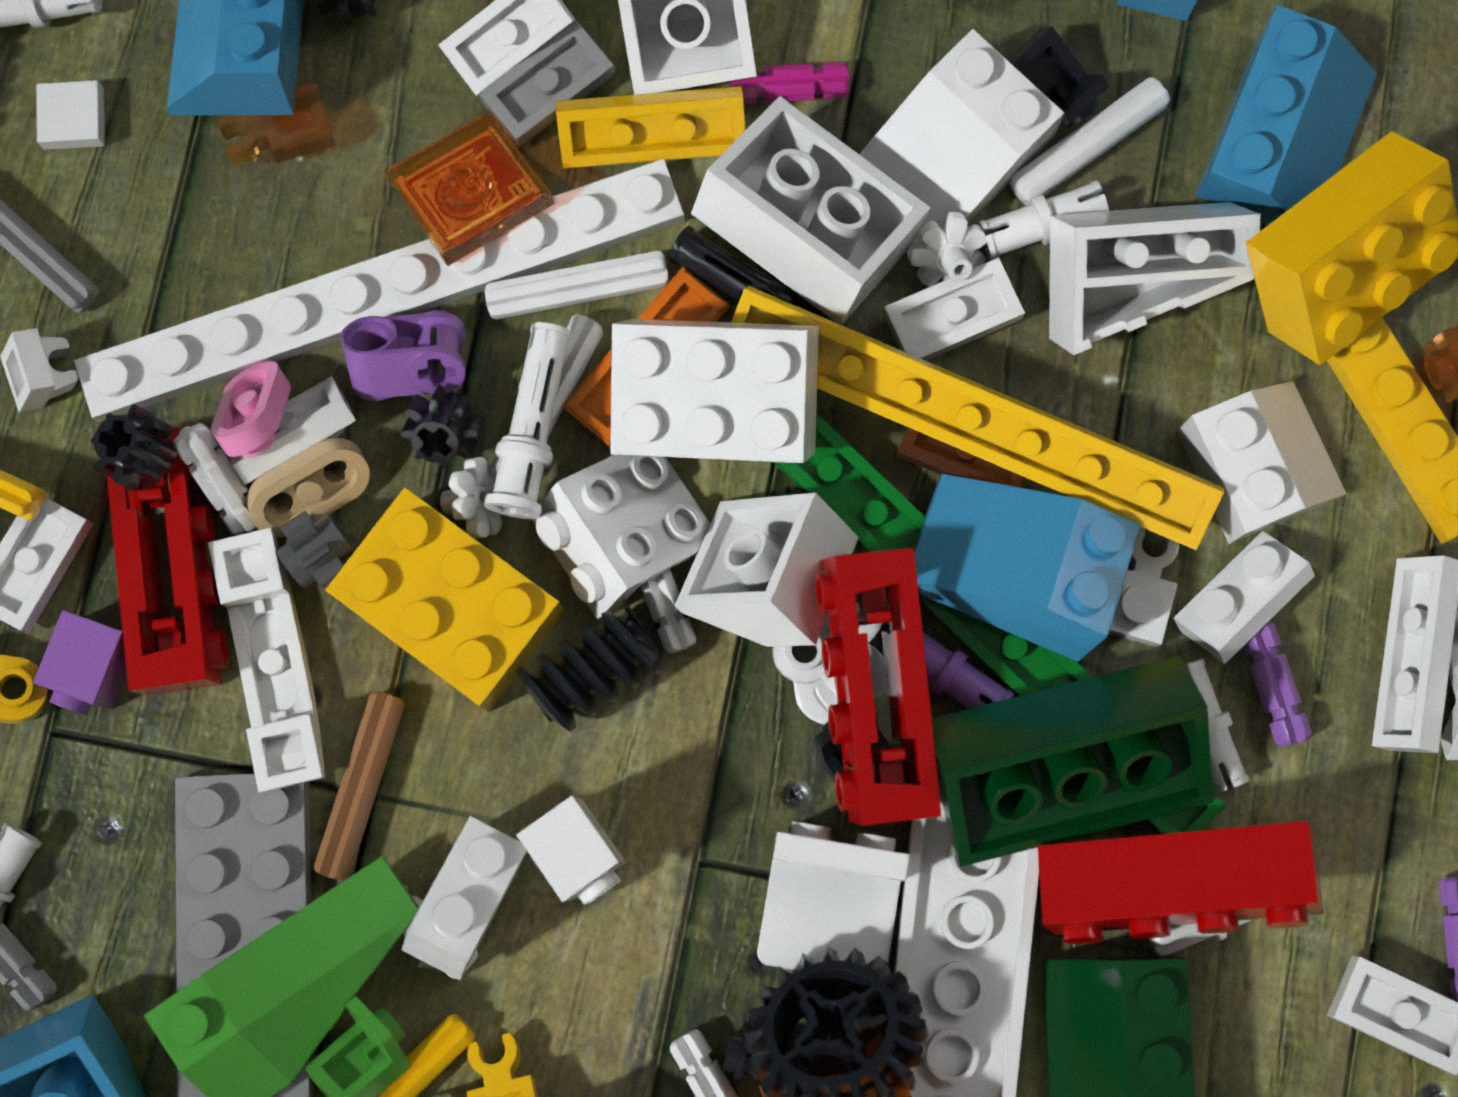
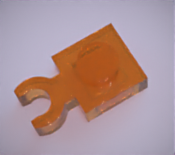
[217,82,336,167]

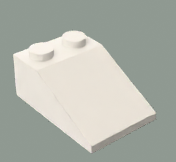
[859,29,1064,243]

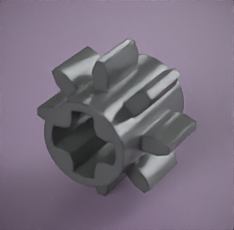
[276,510,357,589]

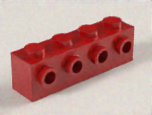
[1037,821,1324,944]

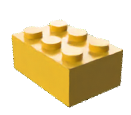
[1245,131,1458,366]
[325,487,566,712]

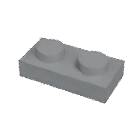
[479,20,616,148]

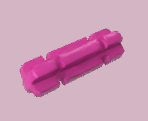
[729,61,850,104]

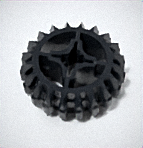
[745,946,928,1097]

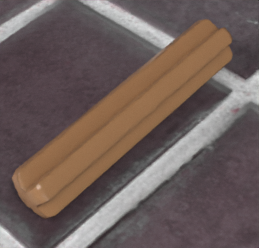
[314,691,405,880]

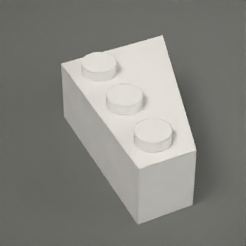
[1049,202,1260,355]

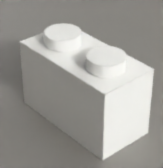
[516,795,626,905]
[402,816,527,980]

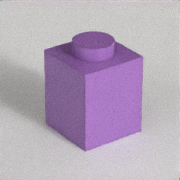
[33,610,127,715]

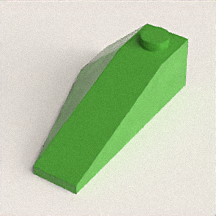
[143,856,419,1097]

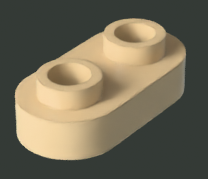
[246,437,370,537]

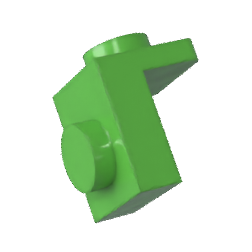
[304,996,411,1097]

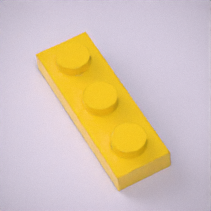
[556,86,745,168]

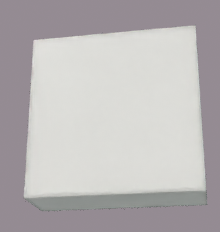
[36,80,105,150]

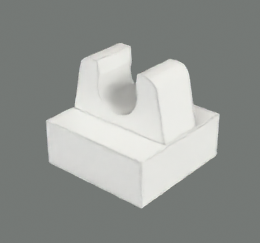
[0,328,79,413]

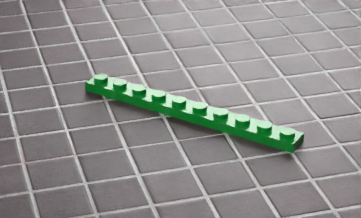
[773,413,1227,834]

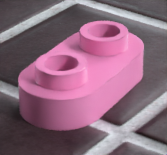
[210,361,291,458]

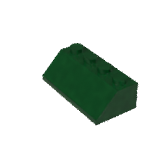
[932,655,1213,867]
[1042,956,1195,1097]

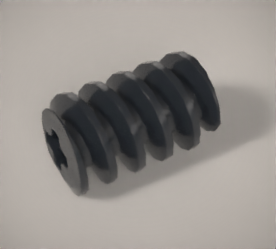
[516,599,662,732]

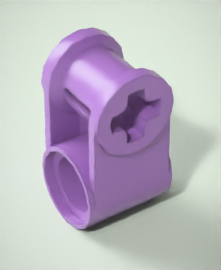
[340,310,466,401]

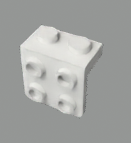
[532,455,710,620]
[757,822,910,971]

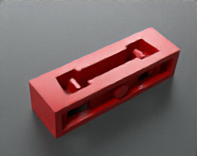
[107,427,229,696]
[815,548,942,826]

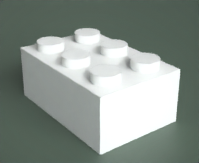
[691,96,931,325]
[611,319,819,463]

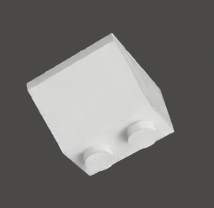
[618,0,757,95]
[1177,381,1346,544]
[674,493,859,647]

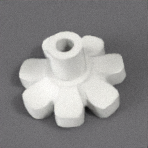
[907,212,987,286]
[440,457,502,539]

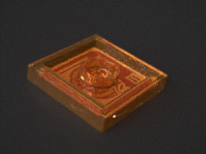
[384,110,555,267]

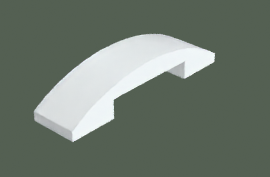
[208,527,325,793]

